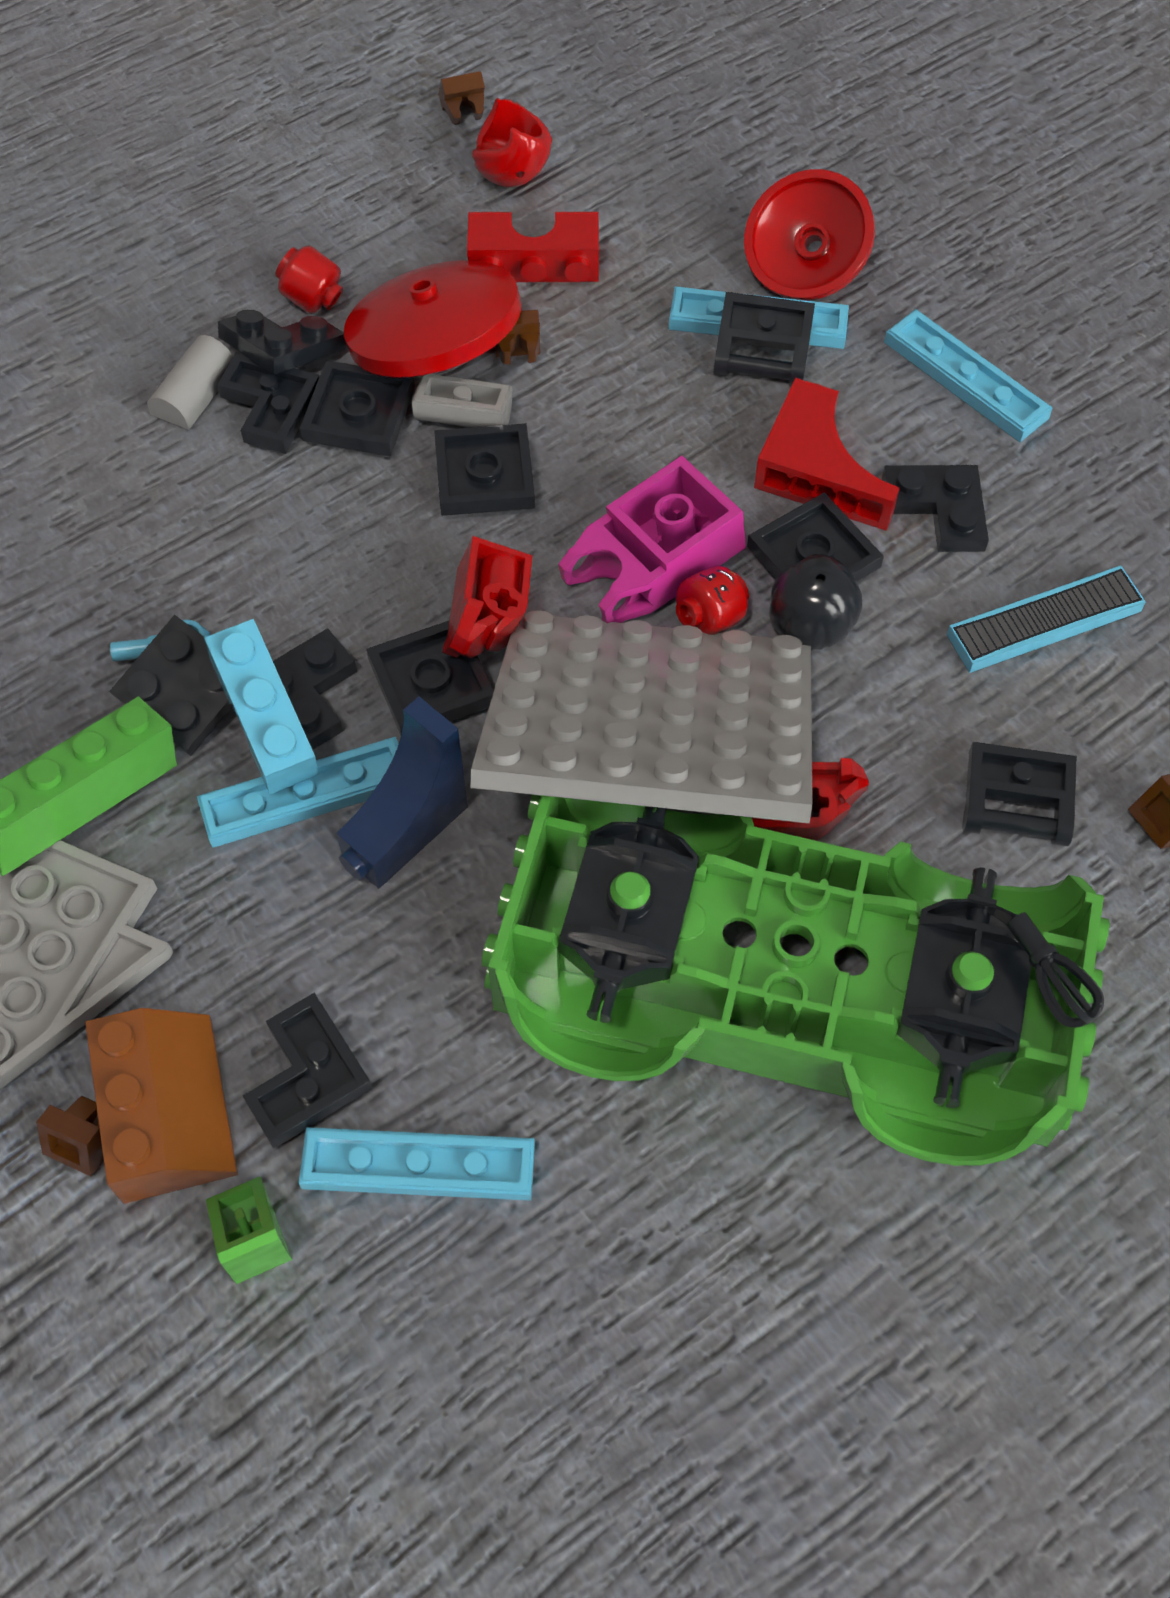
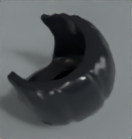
[769,554,862,651]

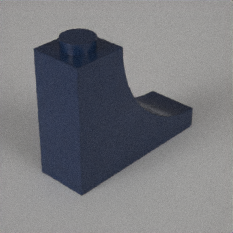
[336,696,468,889]

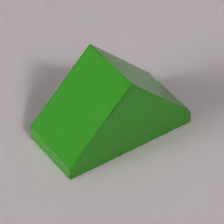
[206,1176,292,1284]

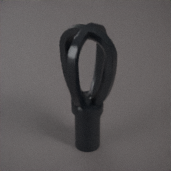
[1006,912,1104,1028]

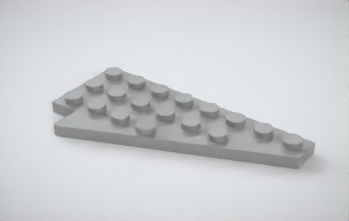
[0,840,173,1090]

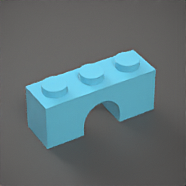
[204,618,318,795]

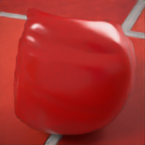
[472,98,552,187]

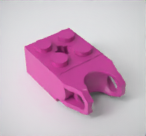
[558,455,746,624]

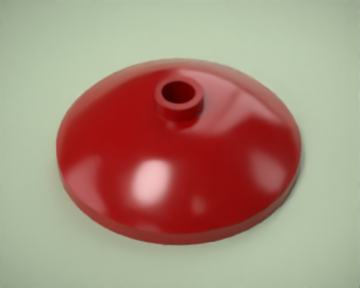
[744,169,875,301]

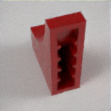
[754,378,900,531]

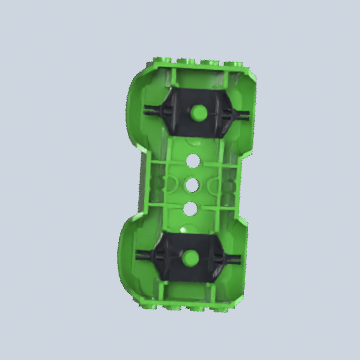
[481,794,1110,1166]

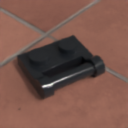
[713,292,815,385]
[962,742,1077,846]

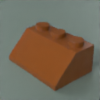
[85,1008,238,1204]

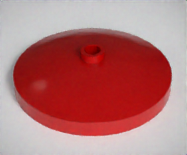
[344,260,522,377]

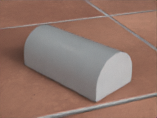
[147,335,233,430]
[412,374,512,428]

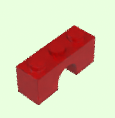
[467,212,599,282]

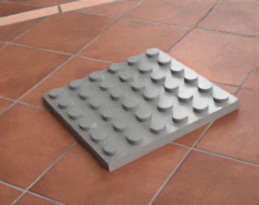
[470,611,812,823]

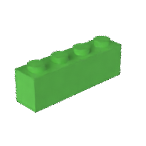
[0,696,177,876]

